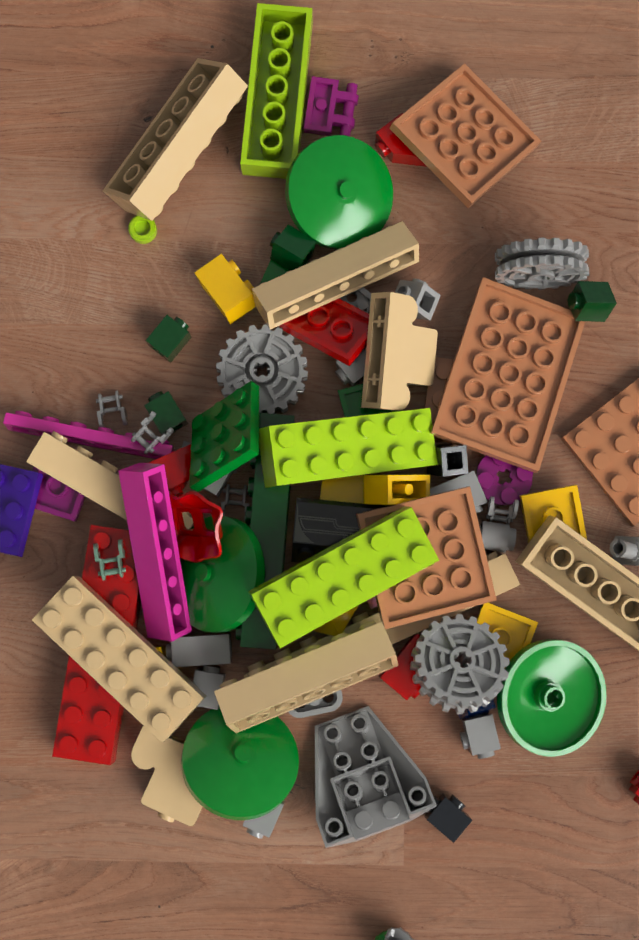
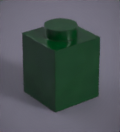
[270,224,316,271]
[567,281,617,322]
[145,315,192,363]
[144,391,189,435]

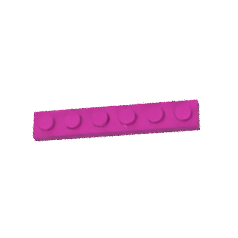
[3,411,174,459]

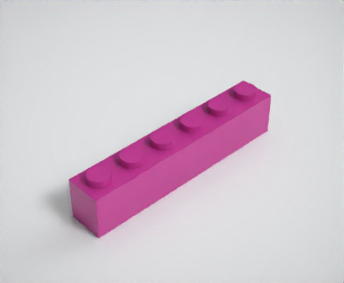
[118,463,192,642]

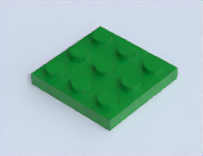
[189,381,259,492]

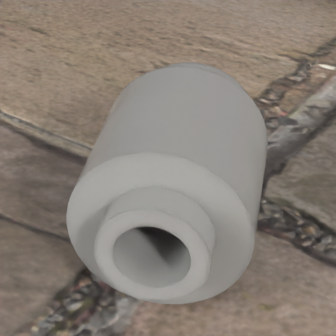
[479,521,516,553]

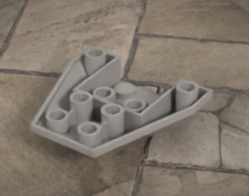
[315,706,437,848]

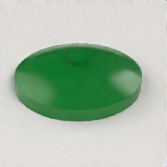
[285,135,393,249]
[180,516,265,633]
[497,639,607,757]
[181,707,299,820]

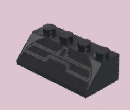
[291,497,386,563]

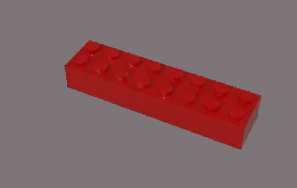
[52,525,141,765]

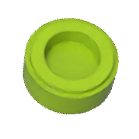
[128,216,157,244]

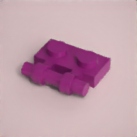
[304,76,359,136]

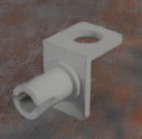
[609,536,639,566]

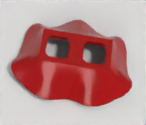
[169,491,223,563]

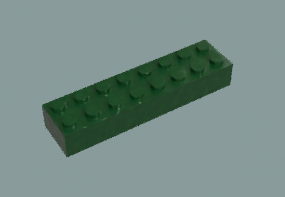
[236,413,296,650]

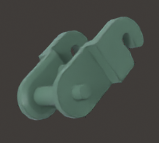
[93,539,126,581]

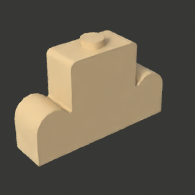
[361,292,438,411]
[131,726,203,826]

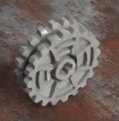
[495,238,589,290]
[216,324,308,416]
[410,614,510,714]

